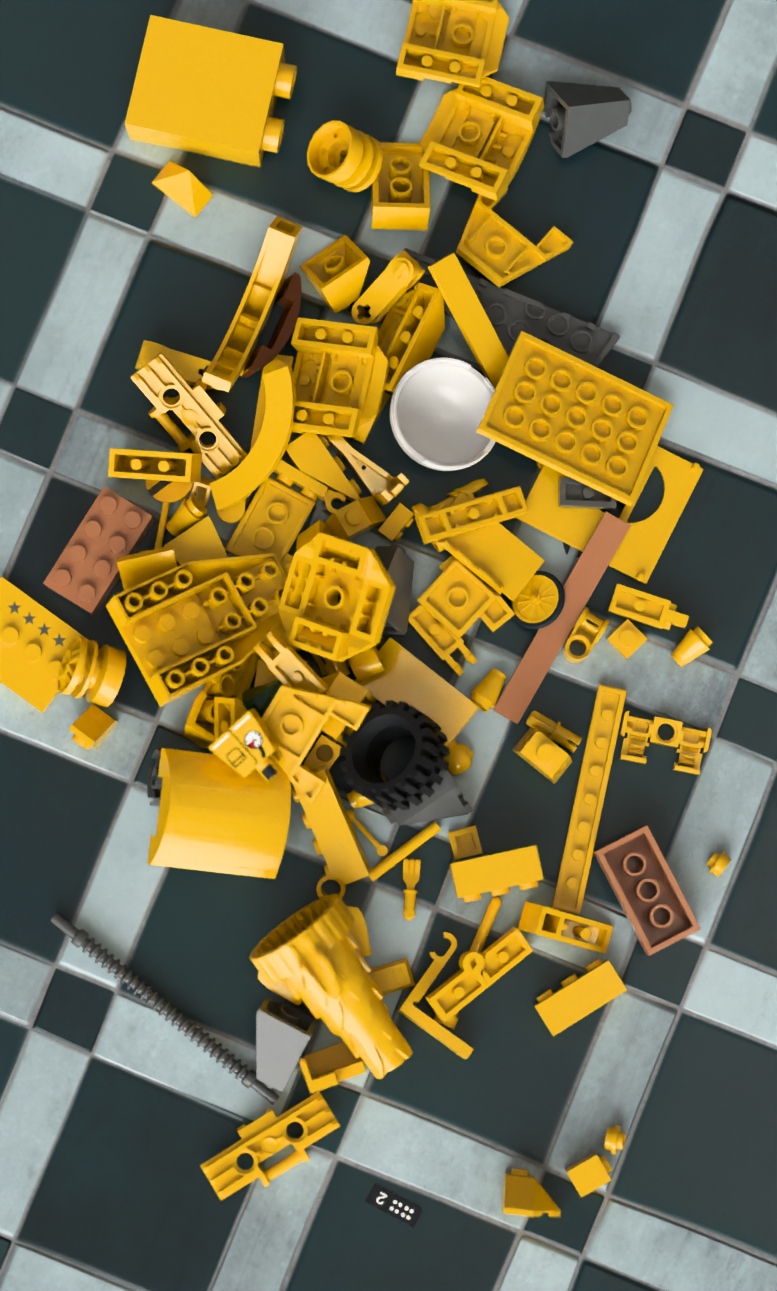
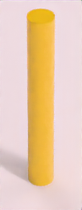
[369,821,441,882]

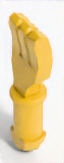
[402,858,421,920]

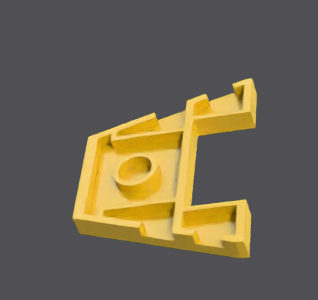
[456,188,573,288]
[261,684,371,804]

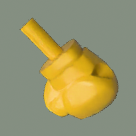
[443,740,474,775]

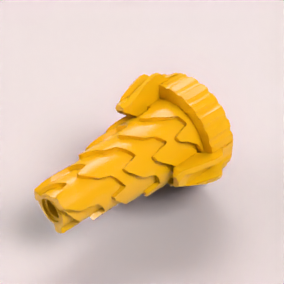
[249,893,413,1079]

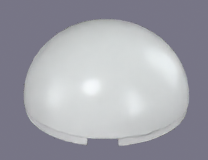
[389,357,496,471]

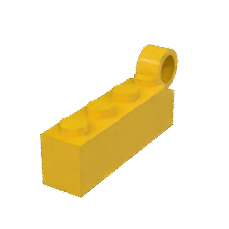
[291,764,371,899]

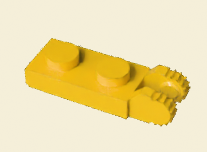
[408,604,477,677]
[254,630,329,694]

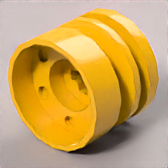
[307,120,383,192]
[57,636,126,707]

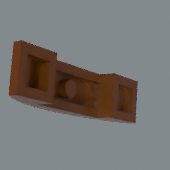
[242,273,301,378]

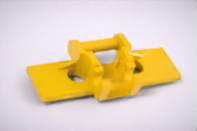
[130,352,248,480]
[200,1091,340,1201]

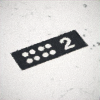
[365,1184,423,1228]

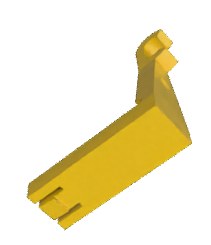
[324,434,409,506]
[398,932,474,1060]

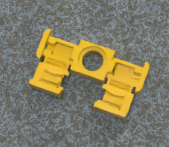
[620,711,712,775]

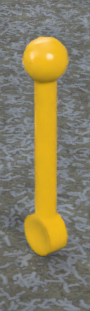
[346,809,388,856]

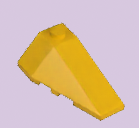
[183,650,261,748]

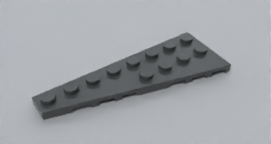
[404,248,620,368]

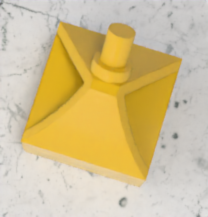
[321,672,376,747]

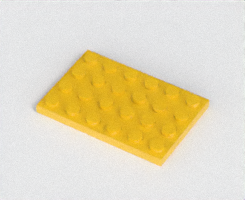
[476,331,674,506]

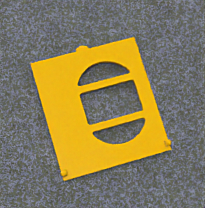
[516,446,704,584]

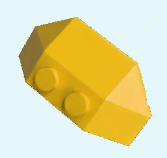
[378,282,445,392]

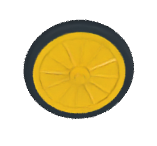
[508,571,565,629]

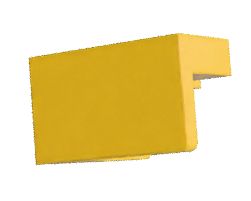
[299,1041,366,1094]

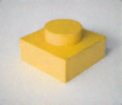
[606,619,647,660]

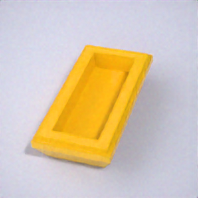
[369,958,415,995]

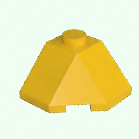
[501,1168,561,1217]

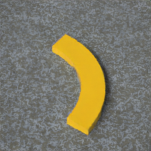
[209,366,296,511]

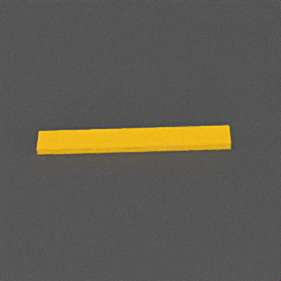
[552,684,627,914]

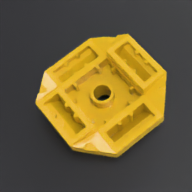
[278,532,396,662]

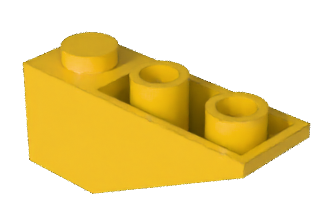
[285,432,362,502]

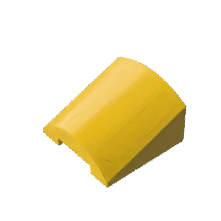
[147,748,291,879]

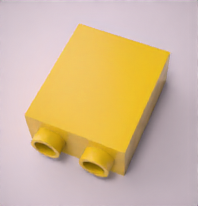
[125,15,297,168]

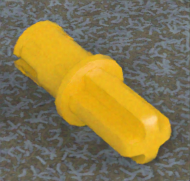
[526,710,582,753]

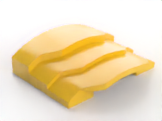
[396,0,509,87]
[419,77,544,201]
[291,317,389,438]

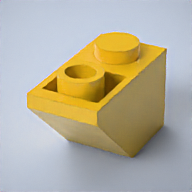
[69,704,118,750]

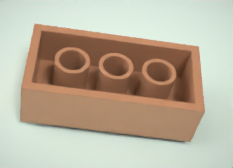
[43,486,155,616]
[593,825,701,956]

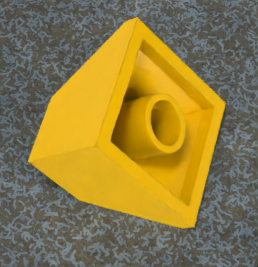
[299,235,370,314]

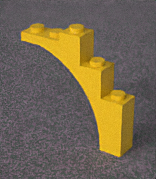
[202,216,303,392]

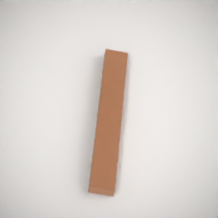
[493,512,631,724]

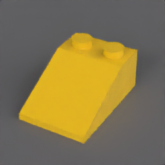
[371,142,430,230]

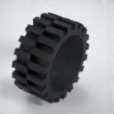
[340,700,450,811]

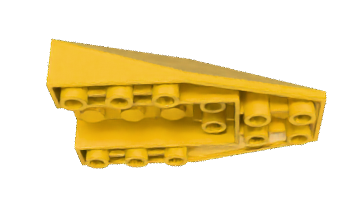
[106,553,287,707]

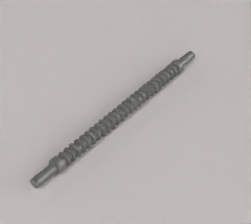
[50,912,280,1105]

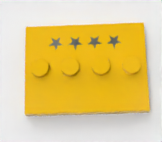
[0,577,89,713]

